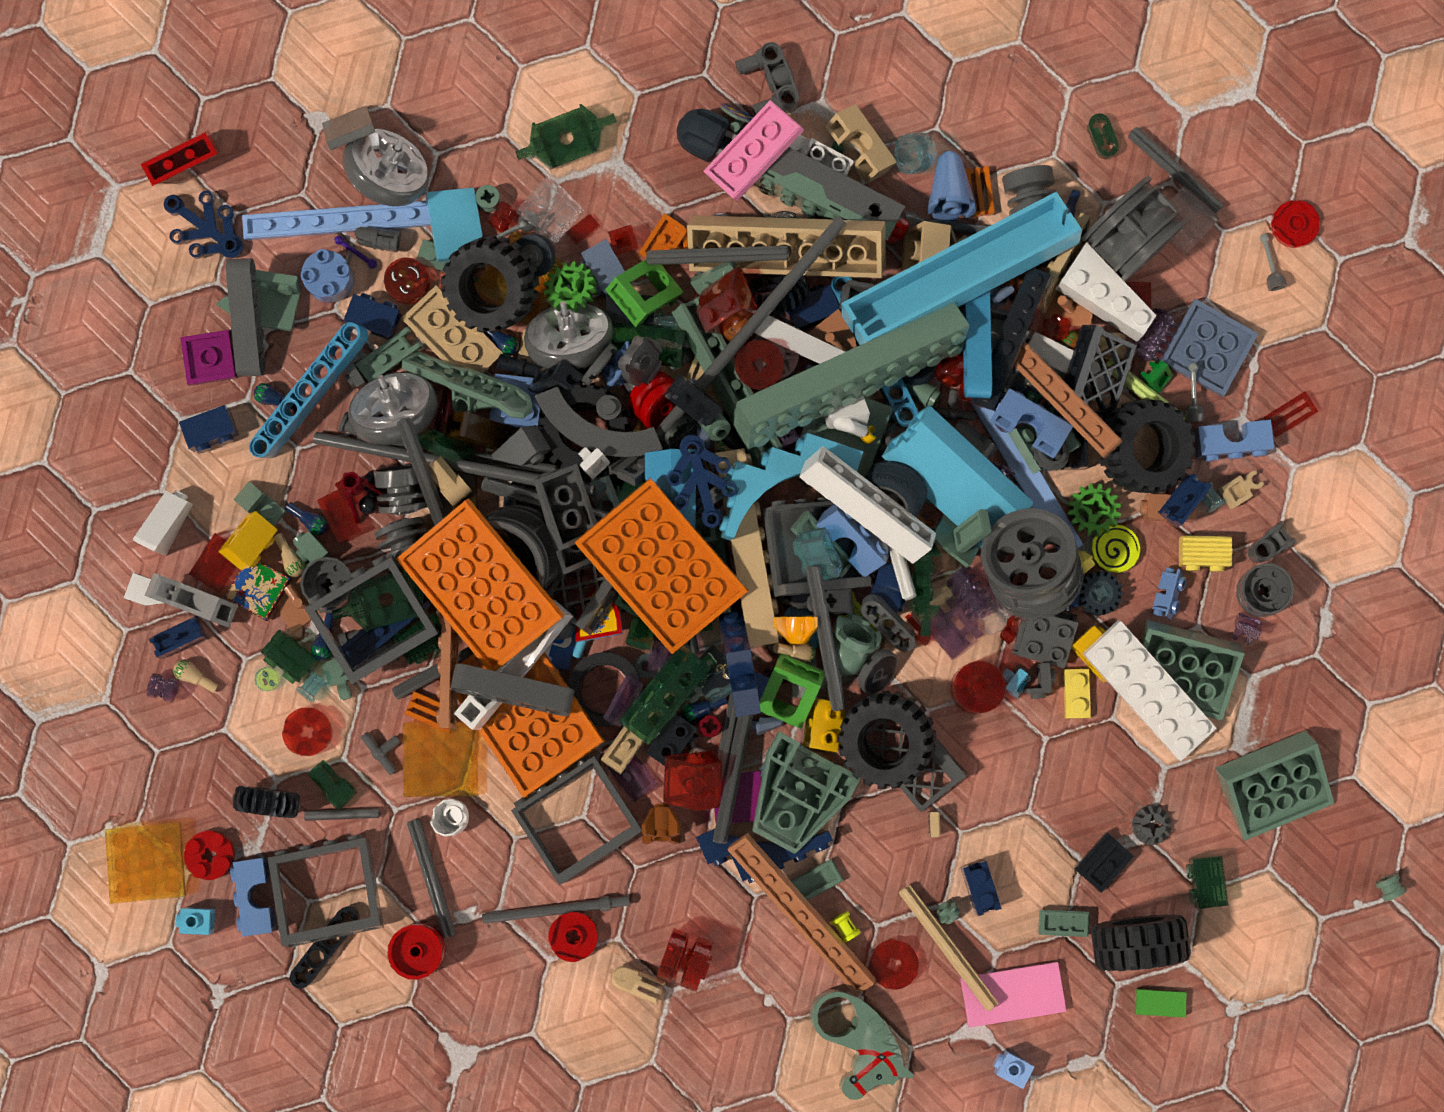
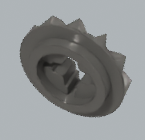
[1031,439,1069,472]
[1132,806,1172,845]

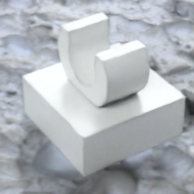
[578,447,610,480]

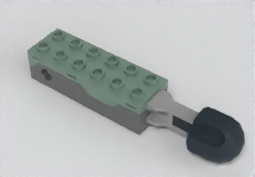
[676,109,910,246]

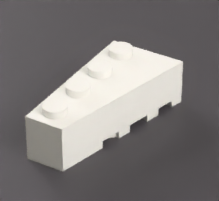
[1056,242,1156,342]

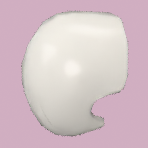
[430,798,469,837]

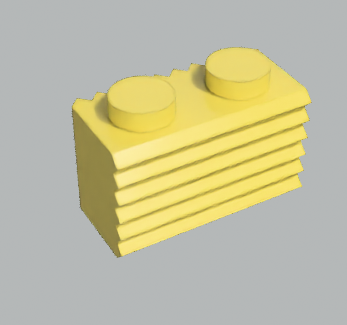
[1179,536,1232,572]

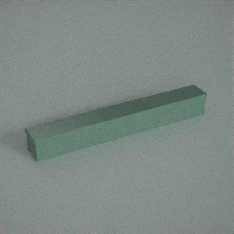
[671,296,785,469]

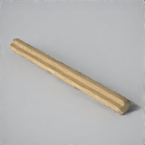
[899,885,998,1011]

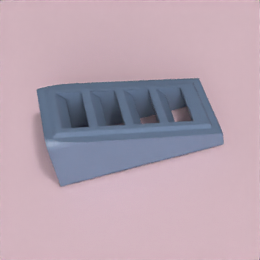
[990,285,1014,308]

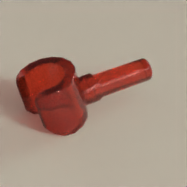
[905,614,931,646]
[1000,614,1017,644]

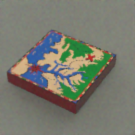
[224,561,292,621]

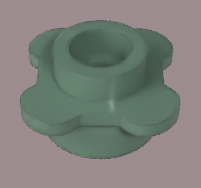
[936,899,960,924]

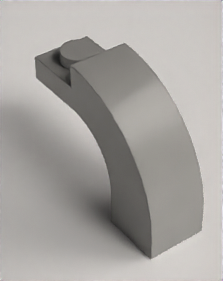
[144,573,238,628]

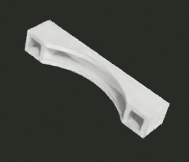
[454,600,573,730]

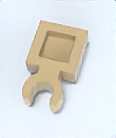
[1218,471,1264,509]

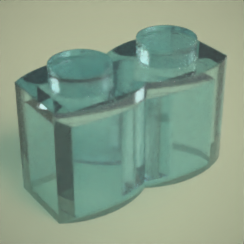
[793,527,842,580]

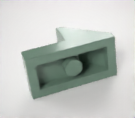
[233,481,287,527]

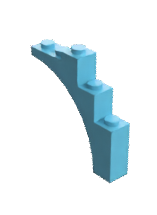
[719,433,863,540]

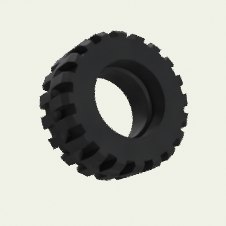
[441,236,539,333]
[538,382,632,478]
[1099,400,1196,493]
[838,691,936,789]
[1091,914,1191,971]

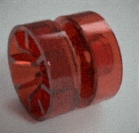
[950,661,1006,714]
[656,928,714,992]

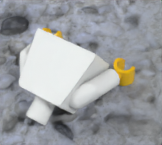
[817,396,877,444]

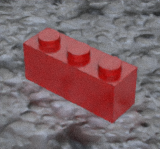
[140,130,220,186]

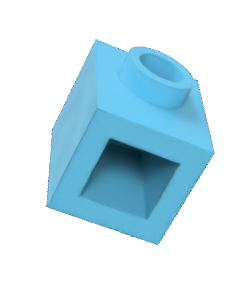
[176,907,216,935]

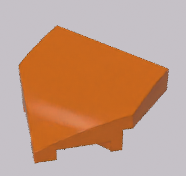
[638,213,688,266]

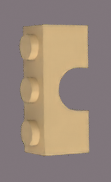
[825,104,897,184]

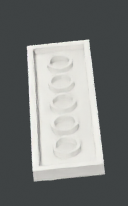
[1082,620,1216,762]

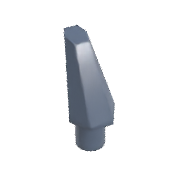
[750,717,784,736]

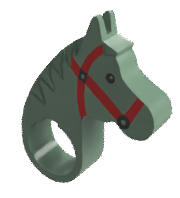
[809,989,914,1100]

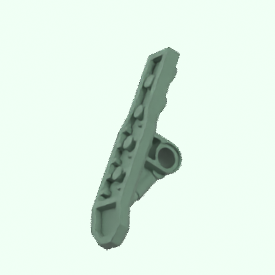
[402,351,532,419]

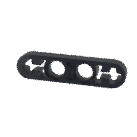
[290,906,360,989]

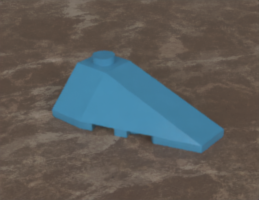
[645,449,696,528]

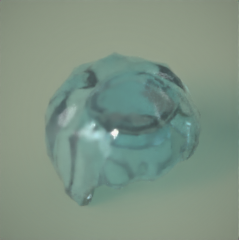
[894,132,937,174]

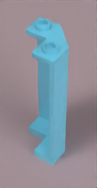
[882,405,1033,547]

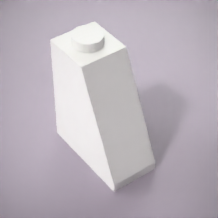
[133,490,193,556]

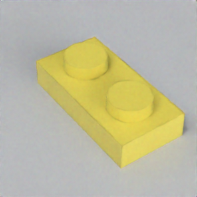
[1063,669,1091,719]

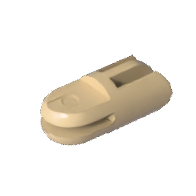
[611,966,666,1005]

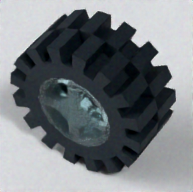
[1078,571,1123,616]

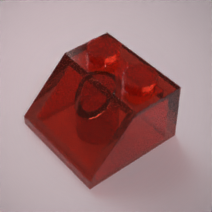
[696,267,758,334]
[663,751,722,811]

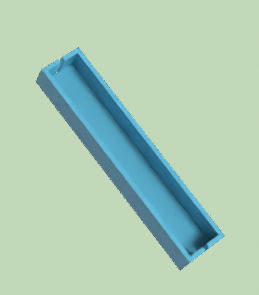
[842,192,1082,345]

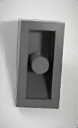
[491,425,551,466]

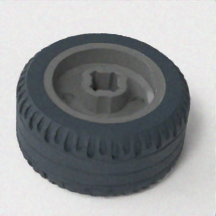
[865,461,927,517]

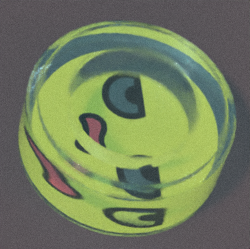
[254,667,280,692]

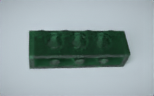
[619,645,711,745]

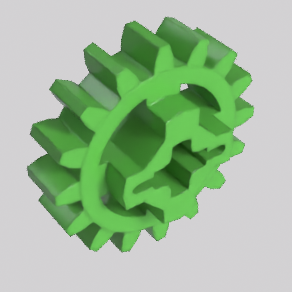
[544,261,597,313]
[1068,483,1121,537]

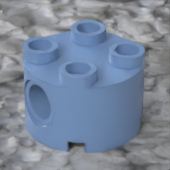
[301,249,354,303]

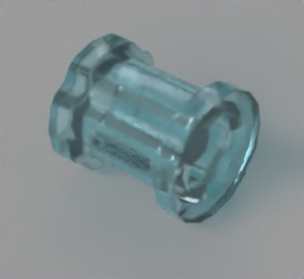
[1201,482,1226,514]
[296,670,328,703]

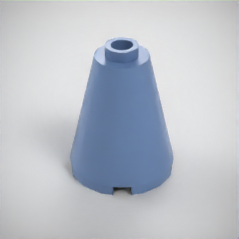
[928,151,976,221]

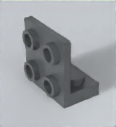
[1018,611,1079,668]

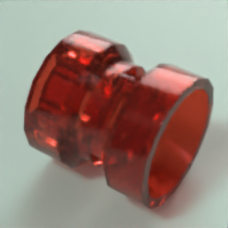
[486,201,520,233]

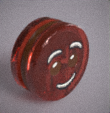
[384,257,430,305]

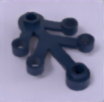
[164,191,243,259]
[667,435,737,528]

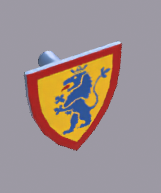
[575,585,623,642]

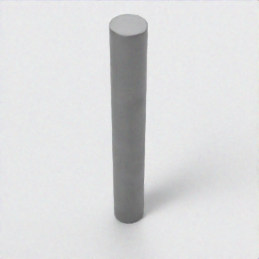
[304,808,380,821]

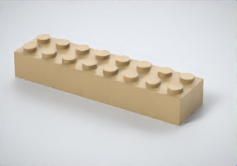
[687,215,886,278]
[715,448,782,649]

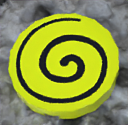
[1091,525,1140,573]

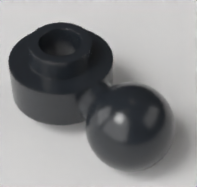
[358,470,386,515]

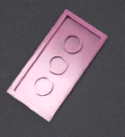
[704,100,804,202]
[960,962,1066,1028]

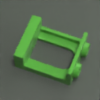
[605,259,683,327]
[759,654,825,729]

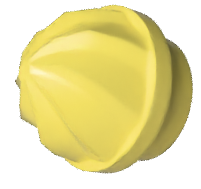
[1078,551,1095,574]

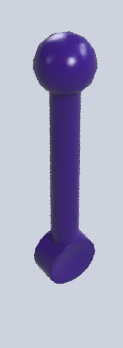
[334,236,377,269]

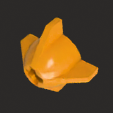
[774,615,818,644]

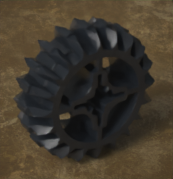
[744,274,809,316]
[232,786,301,818]

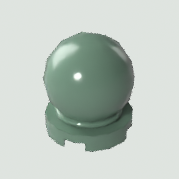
[832,613,882,677]

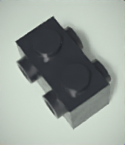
[645,712,699,770]

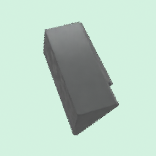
[534,464,597,575]

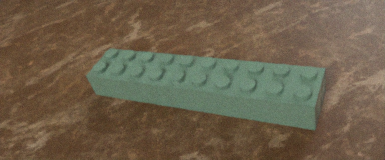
[734,303,970,449]

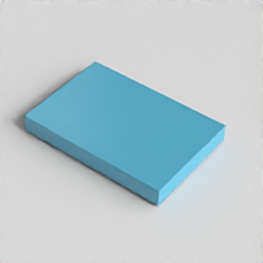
[426,188,483,262]

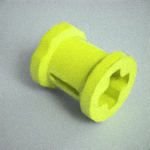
[829,911,861,943]

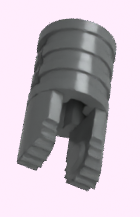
[355,226,401,253]

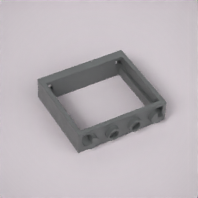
[304,554,439,684]
[511,755,642,886]
[268,835,384,948]

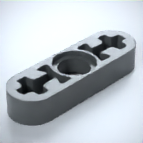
[861,594,916,652]

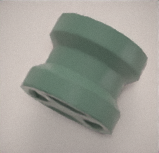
[476,185,501,213]
[1375,873,1407,901]

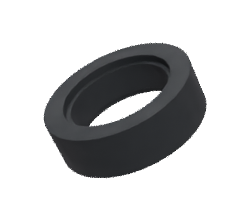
[568,652,642,726]

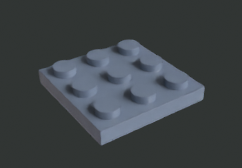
[1159,299,1259,397]

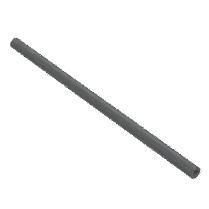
[655,215,847,442]
[314,432,596,497]

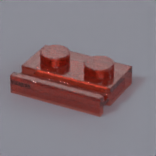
[189,533,237,593]

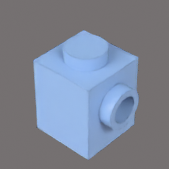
[993,1050,1034,1089]

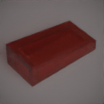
[567,214,600,245]

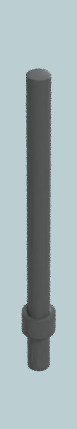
[482,896,630,924]

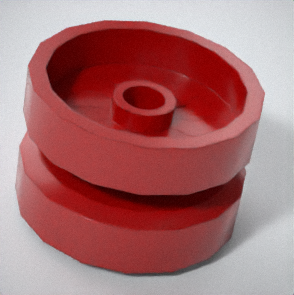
[629,372,687,429]
[387,922,446,980]

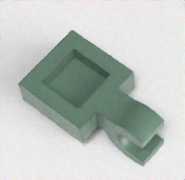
[322,659,353,701]

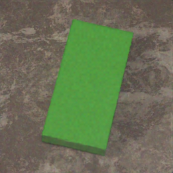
[1135,989,1187,1018]

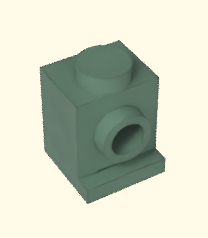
[293,531,332,566]

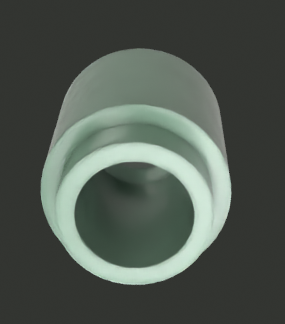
[700,412,731,441]

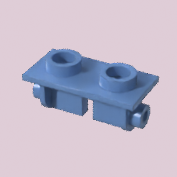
[603,341,630,390]
[1152,567,1186,620]

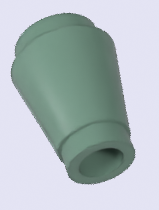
[906,383,942,408]

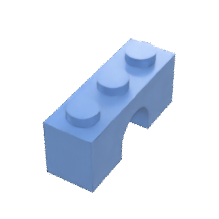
[990,388,1073,458]
[1193,420,1274,462]
[816,504,890,577]
[230,857,277,937]

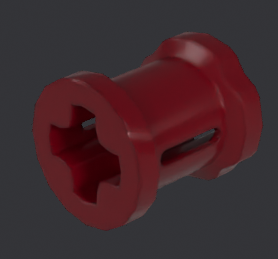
[699,715,721,738]

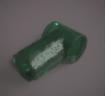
[308,760,357,811]

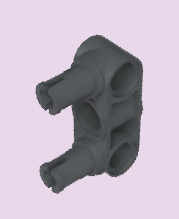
[735,42,799,116]

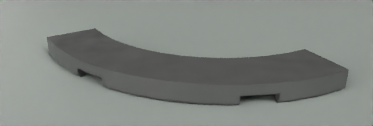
[535,387,663,457]

